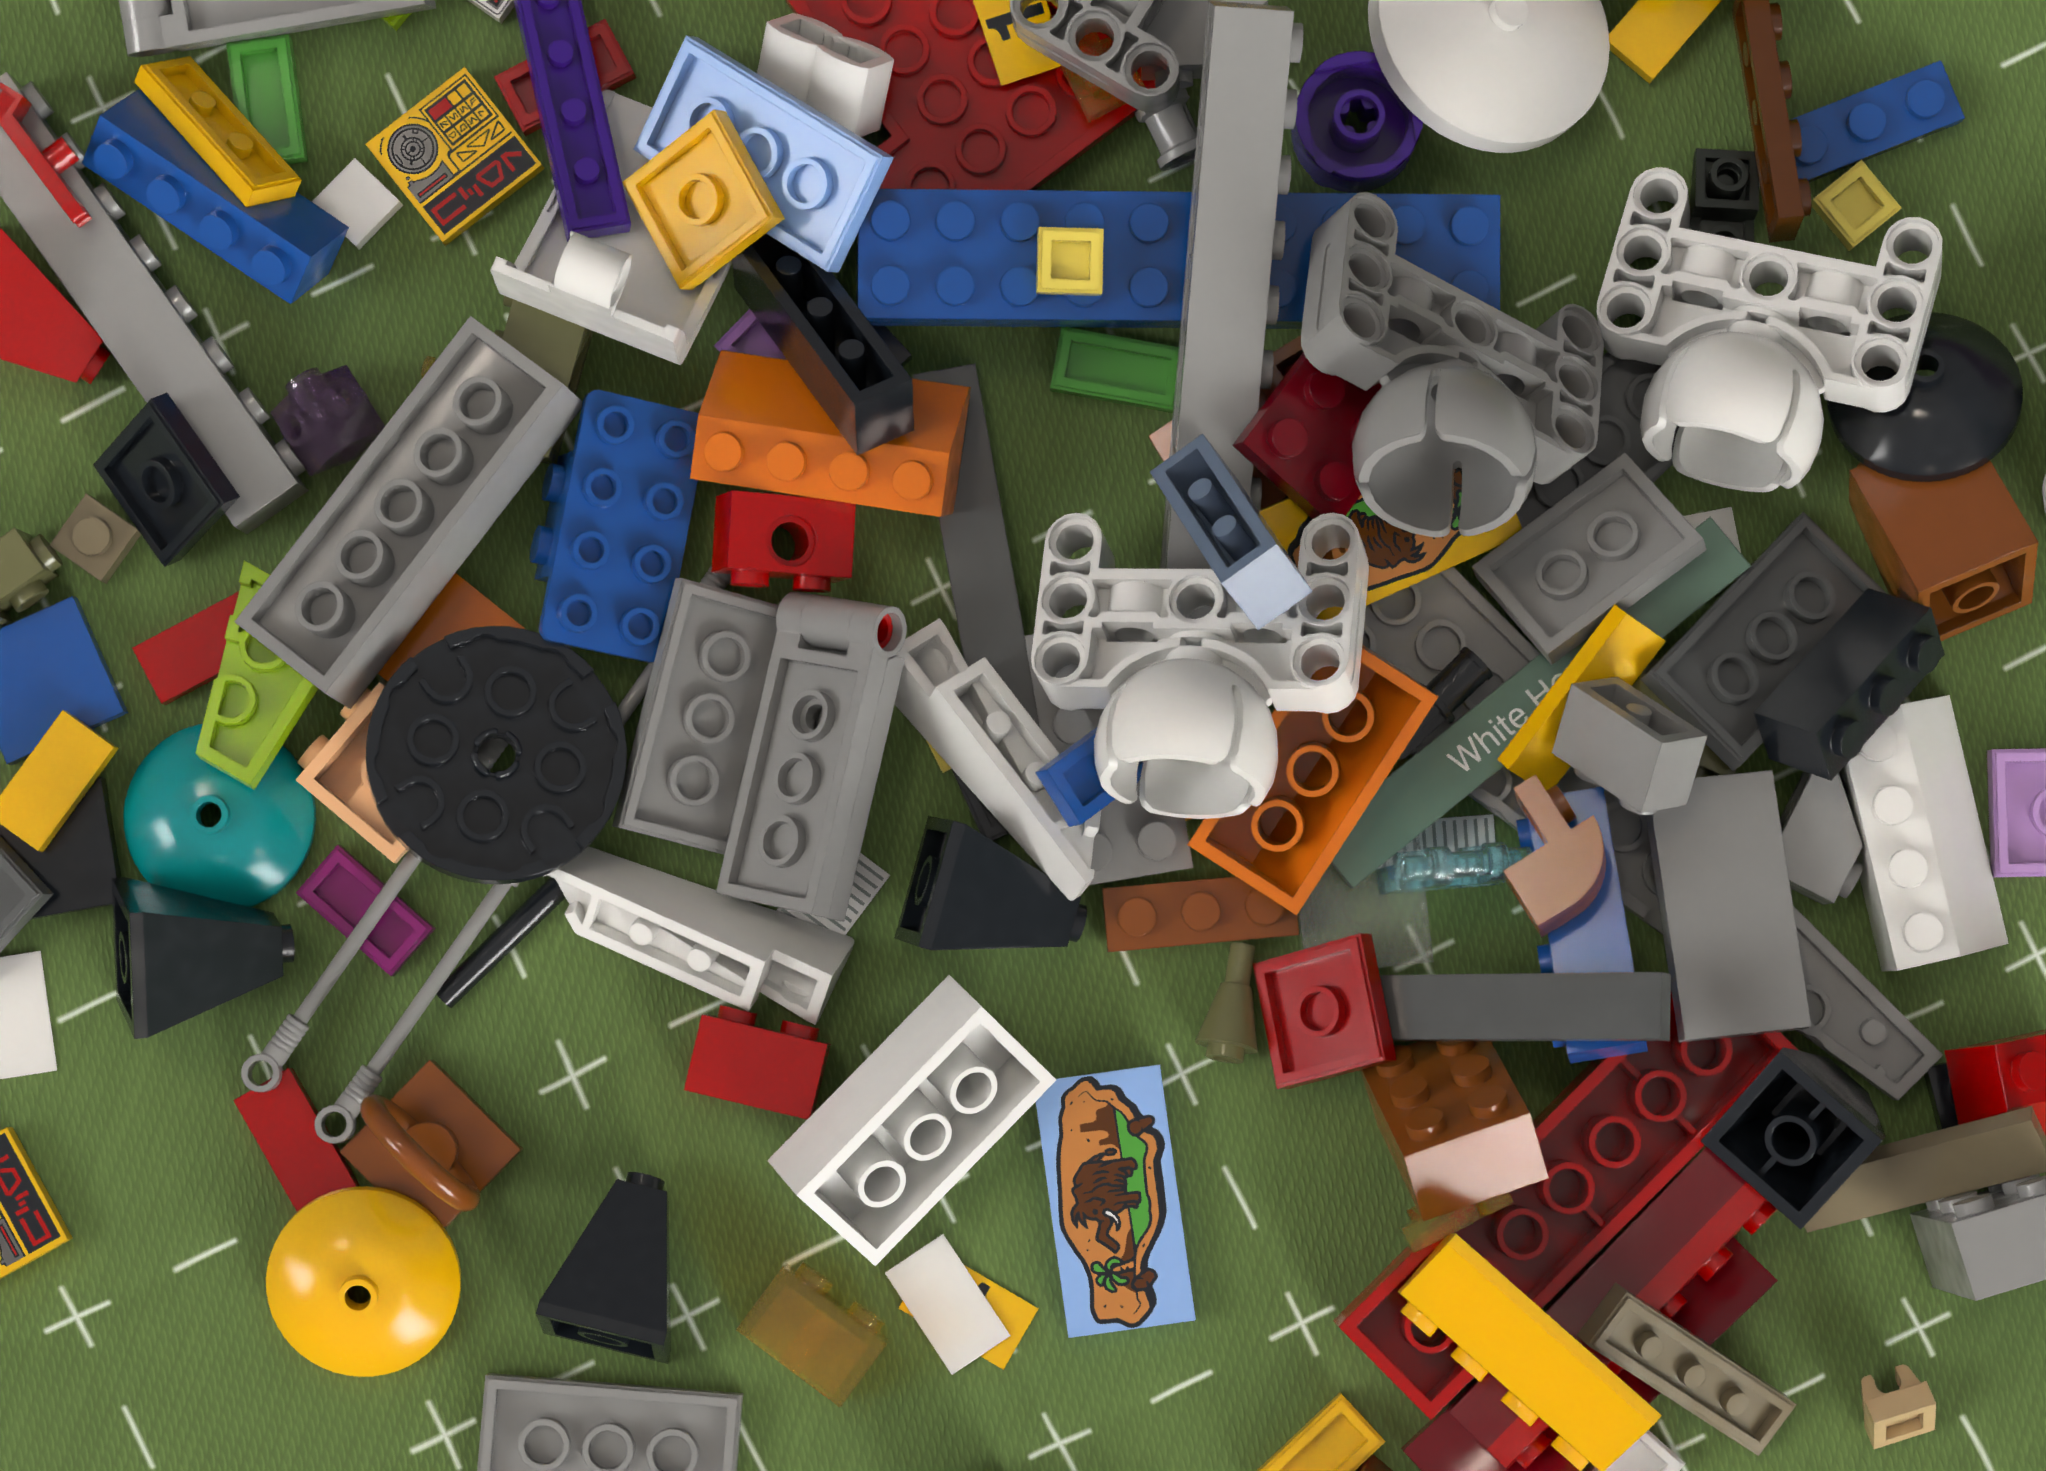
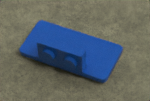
[530,390,699,663]

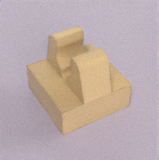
[1861,1364,1936,1449]

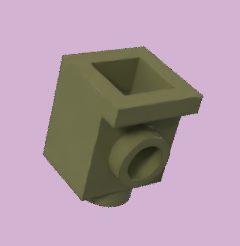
[0,527,63,628]

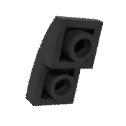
[1689,148,1759,242]

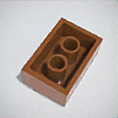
[1361,1041,1549,1222]

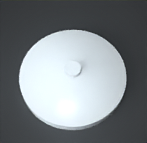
[1368,0,1610,153]

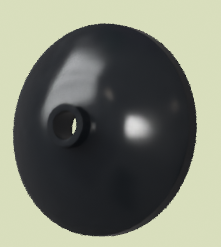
[1827,312,2023,482]

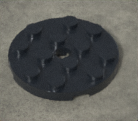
[366,626,627,884]

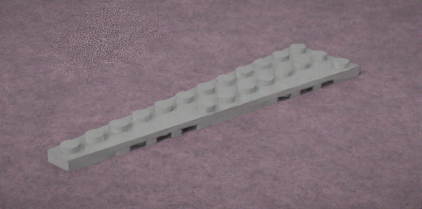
[1362,567,1943,1100]

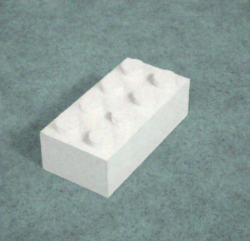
[767,975,1056,1266]

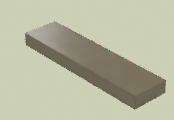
[1804,1106,2046,1233]
[1577,1282,1797,1456]

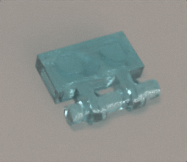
[1377,842,1532,895]

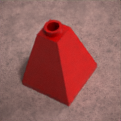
[0,228,111,385]

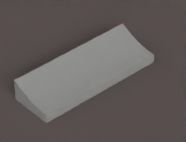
[234,316,583,709]

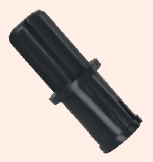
[1399,647,1493,760]

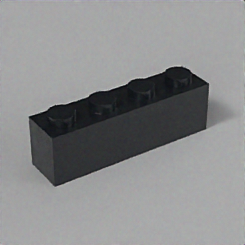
[732,234,914,456]

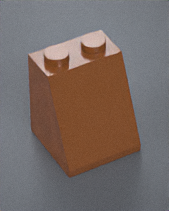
[1849,461,2038,641]

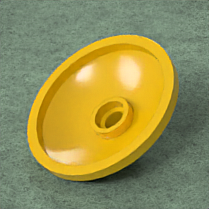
[266,1186,461,1377]

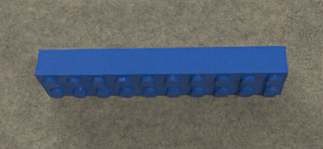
[857,189,1500,329]

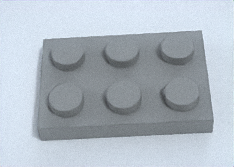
[1472,453,1706,665]

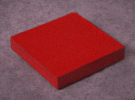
[1253,933,1397,1089]

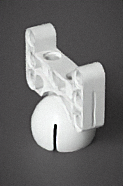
[1596,167,1942,492]
[1031,513,1369,819]

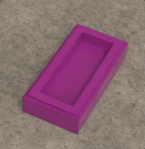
[296,845,436,976]

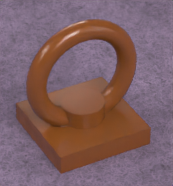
[340,1059,523,1229]

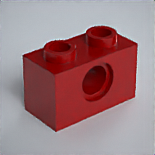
[711,490,856,593]

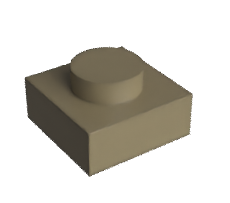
[49,494,141,584]

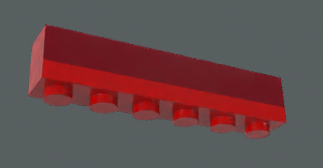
[1449,1147,1777,1470]

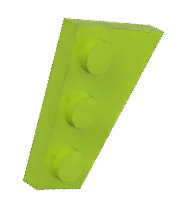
[195,560,319,790]

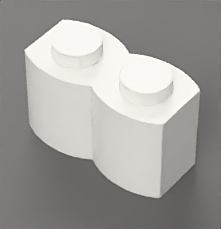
[757,13,894,137]

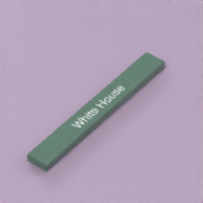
[1331,516,1751,889]

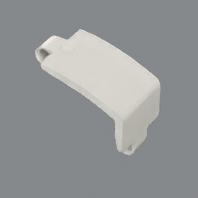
[490,90,732,365]

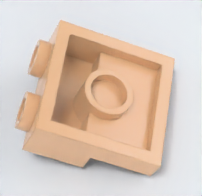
[296,682,407,864]

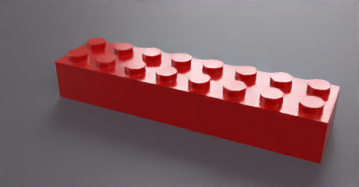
[1333,992,1799,1420]

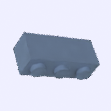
[1150,434,1313,630]

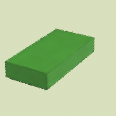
[226,34,308,164]
[1050,327,1179,413]

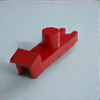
[0,83,92,228]

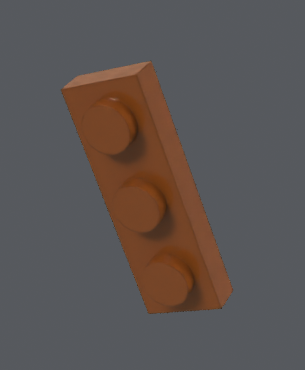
[1102,876,1299,952]

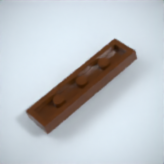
[1732,0,1812,243]

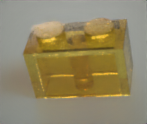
[736,1262,889,1407]

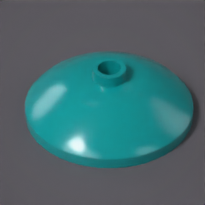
[123,724,316,907]

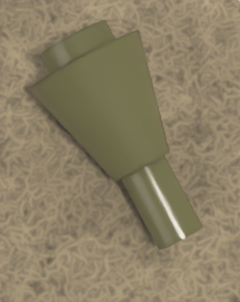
[1195,942,1258,1064]

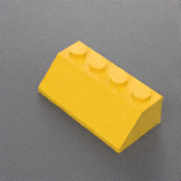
[1398,1233,1662,1471]

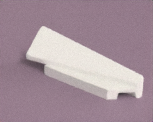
[895,618,1101,901]
[543,846,855,1025]

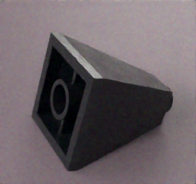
[894,816,1087,950]
[111,877,295,1039]
[1701,1047,1886,1229]
[536,1172,671,1364]

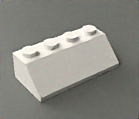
[1839,695,2009,972]

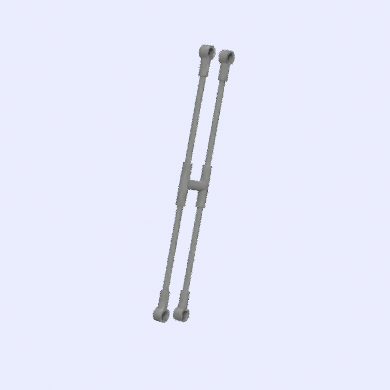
[241,566,731,1143]

